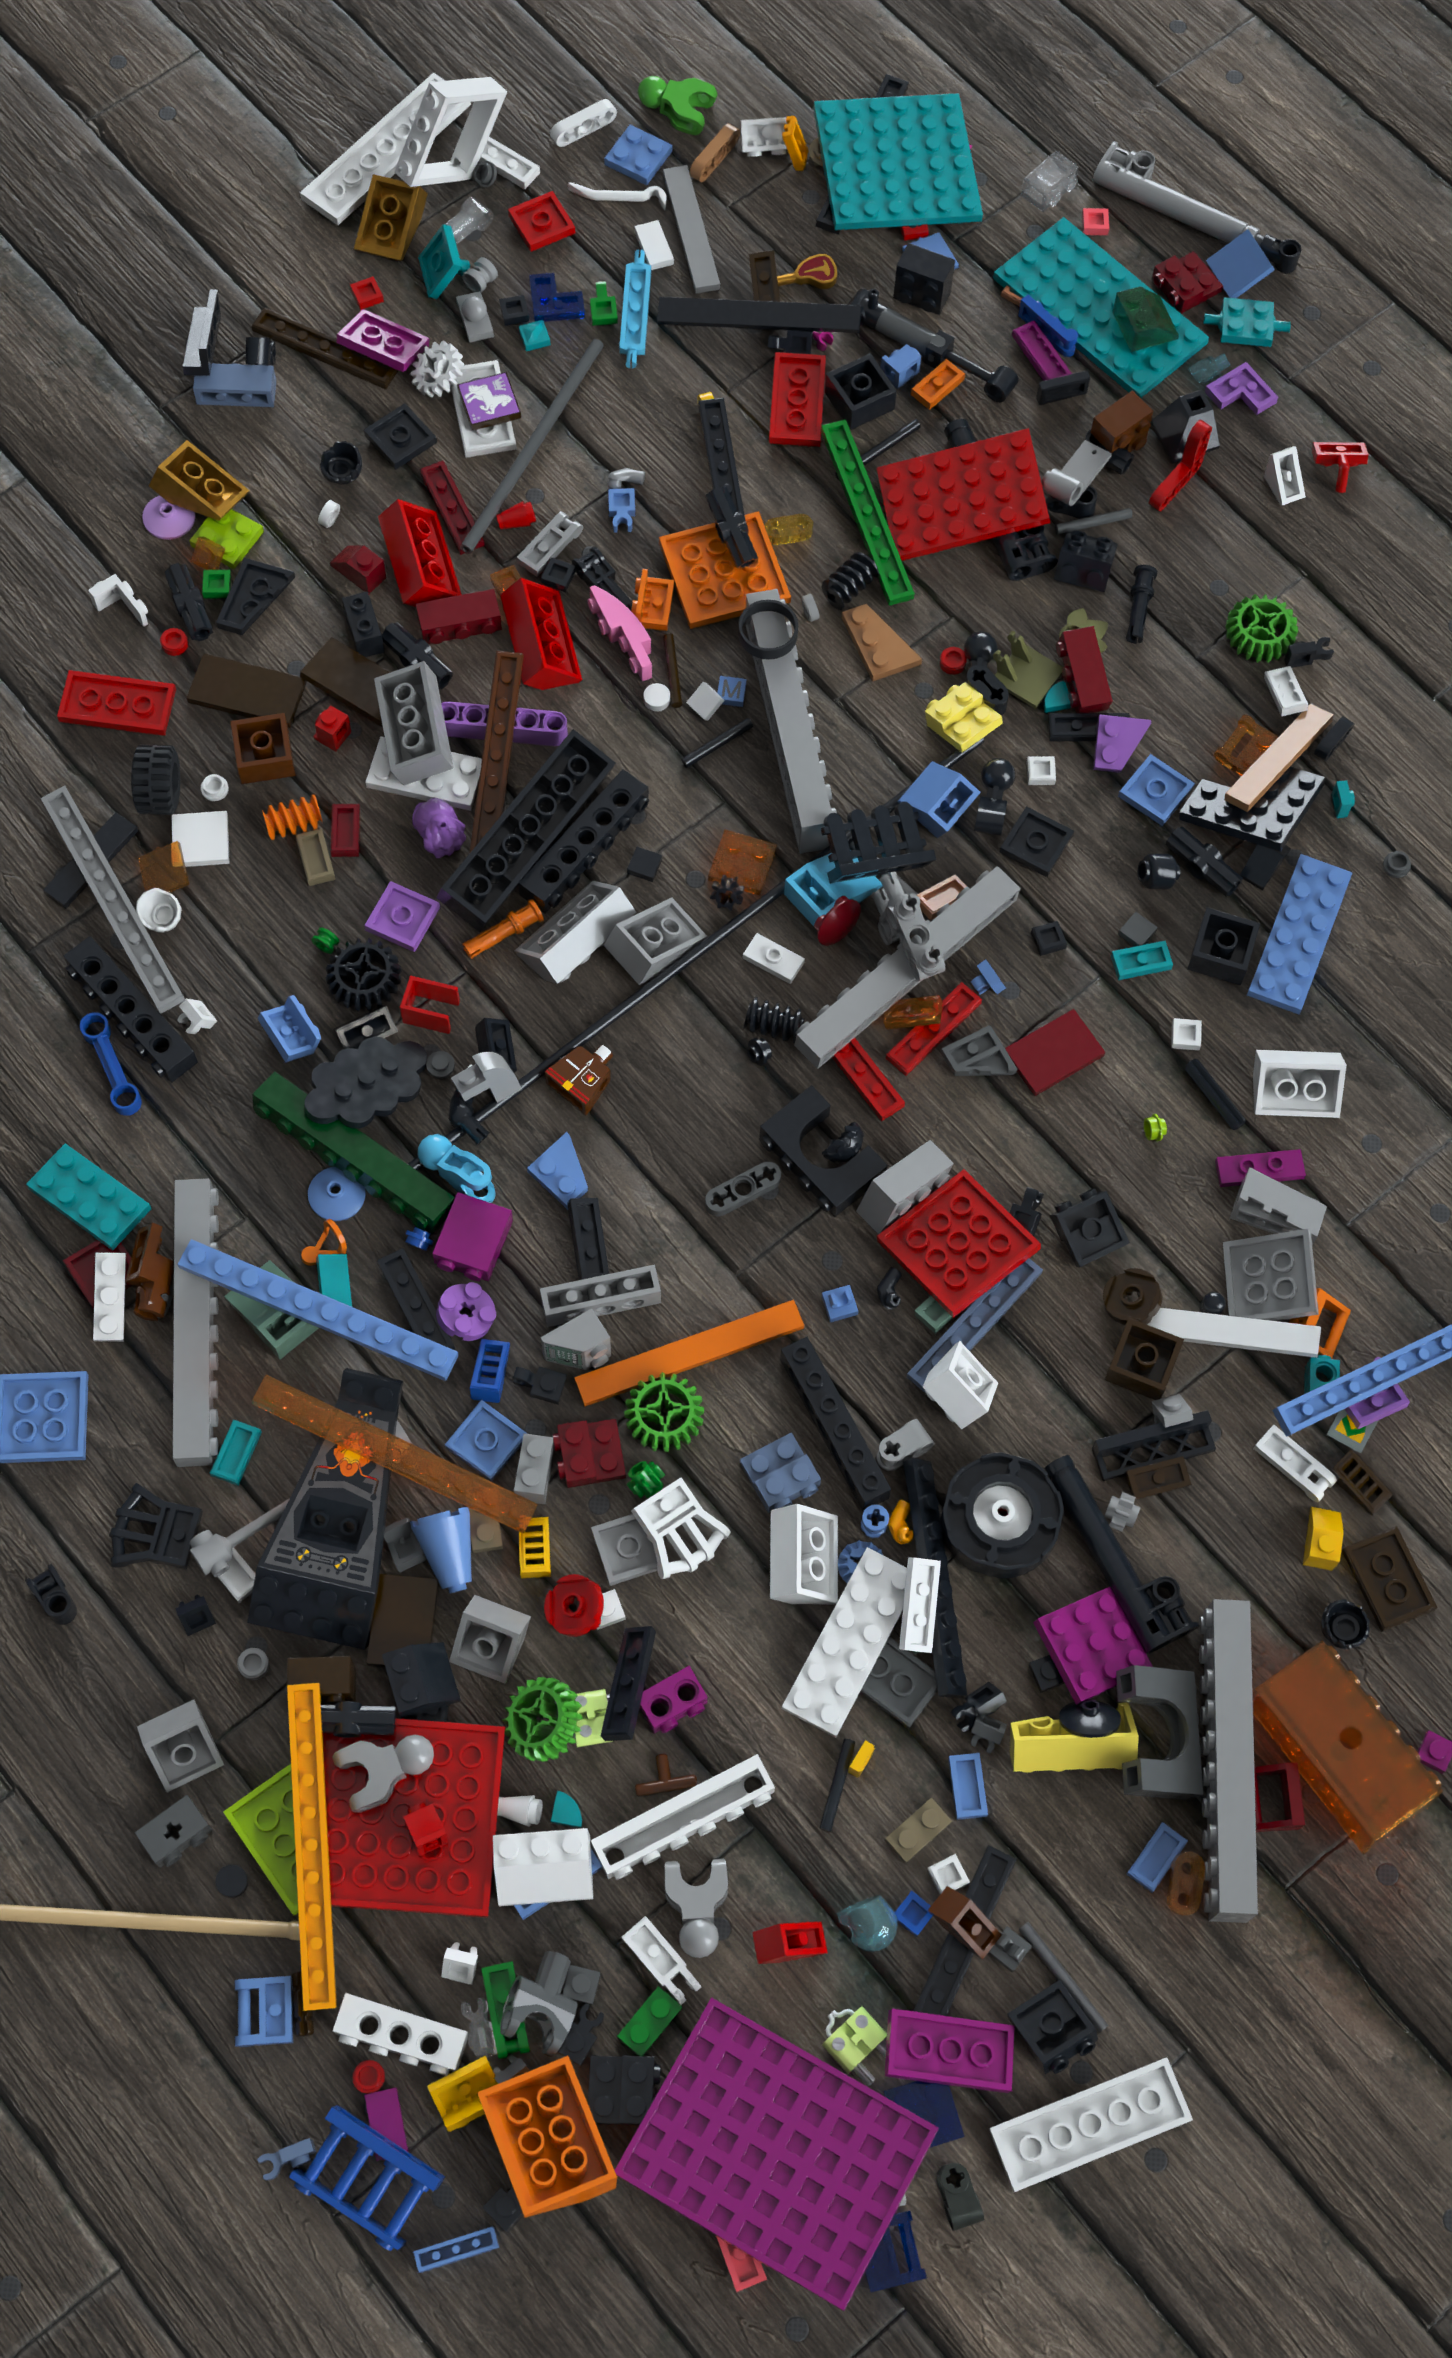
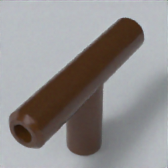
[635,1754,697,1797]

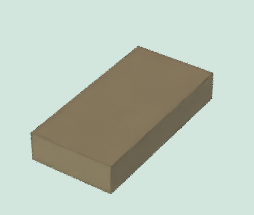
[295,828,336,886]

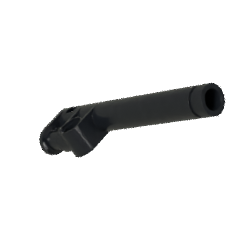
[944,418,1058,581]
[1044,1455,1200,1654]

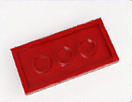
[769,352,826,447]
[57,670,176,736]

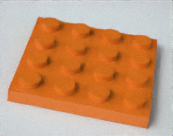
[659,511,791,629]

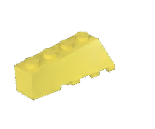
[1010,1702,1139,1773]

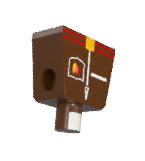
[545,1045,613,1116]

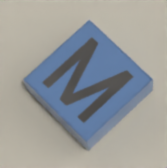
[718,676,747,707]

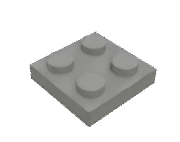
[591,1514,658,1586]

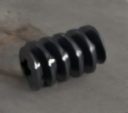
[821,552,879,610]
[743,997,805,1044]

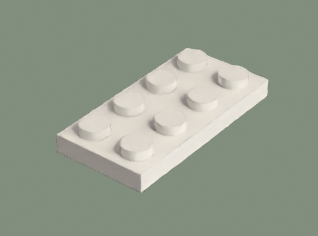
[366,736,482,811]

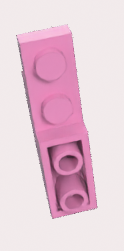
[587,585,652,682]

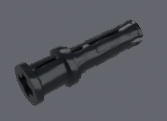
[1126,565,1158,644]

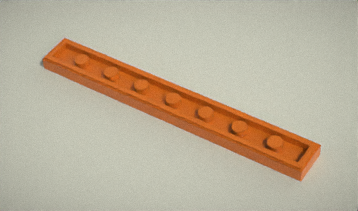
[574,1300,804,1407]

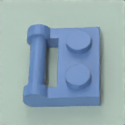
[234,1976,293,2047]

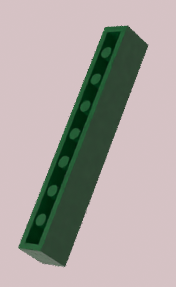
[252,1071,455,1235]

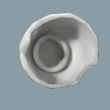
[136,888,182,933]

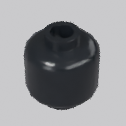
[1137,854,1180,890]

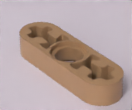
[690,123,740,183]

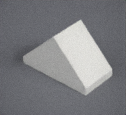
[1264,446,1305,505]

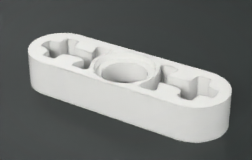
[550,99,617,147]

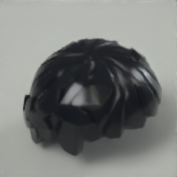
[320,441,362,485]
[822,1122,864,1162]
[1321,1599,1370,1650]

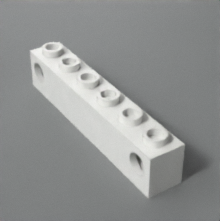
[591,1754,775,1880]

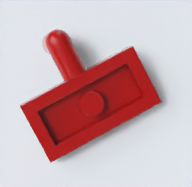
[1312,442,1369,493]

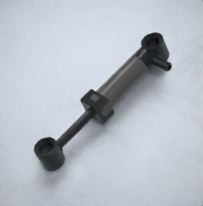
[847,289,1019,403]

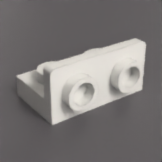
[740,117,787,157]

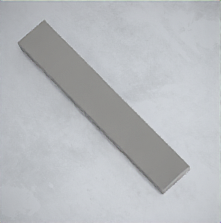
[663,165,720,294]

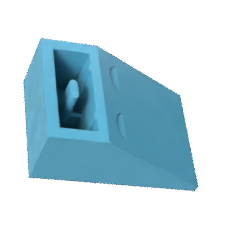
[784,850,883,926]

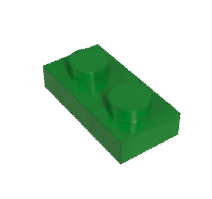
[617,1986,683,2057]

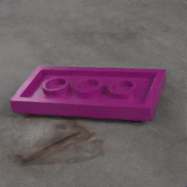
[885,2009,1014,2093]

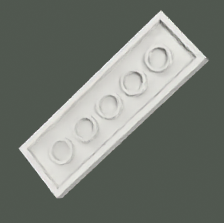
[782,1547,907,1738]
[989,2058,1193,2193]

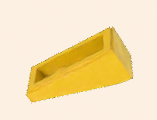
[518,1517,551,1579]

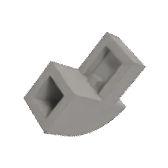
[451,1052,522,1103]

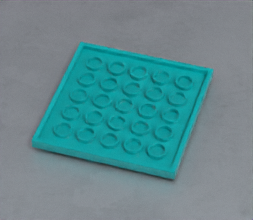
[813,93,983,230]

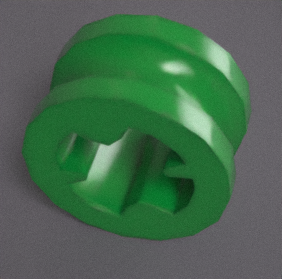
[311,928,340,954]

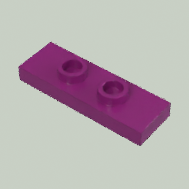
[1012,320,1072,381]
[1215,1149,1306,1187]

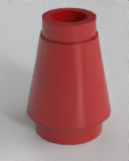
[496,501,537,530]

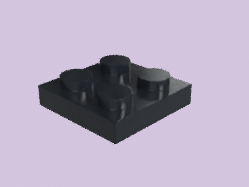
[364,403,437,470]
[999,806,1074,877]

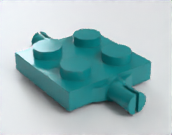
[1203,297,1291,347]

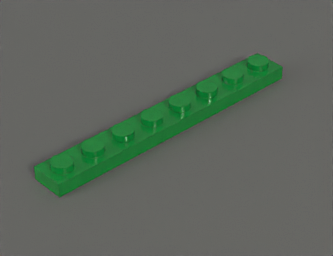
[821,419,915,606]

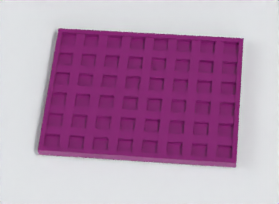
[614,1997,939,2312]

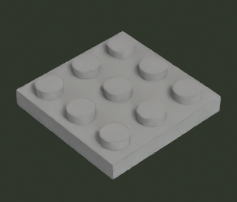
[1223,1229,1319,1321]

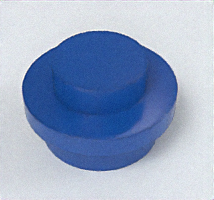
[405,1227,434,1251]

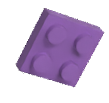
[364,881,440,952]

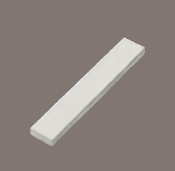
[1147,1308,1321,1358]

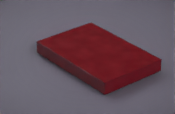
[1005,1009,1105,1096]

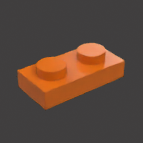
[911,359,965,410]

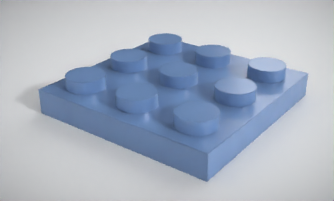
[0,1371,89,1463]

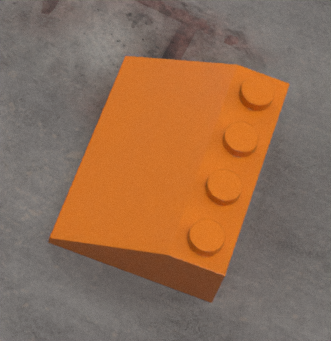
[477,2056,617,2218]

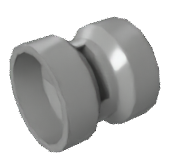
[463,257,498,293]

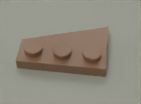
[842,604,922,682]

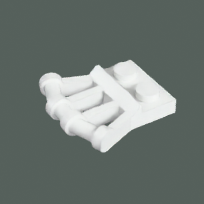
[631,1478,731,1579]

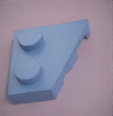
[527,1132,588,1210]

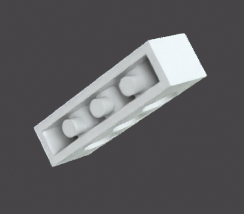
[333,1993,469,2076]

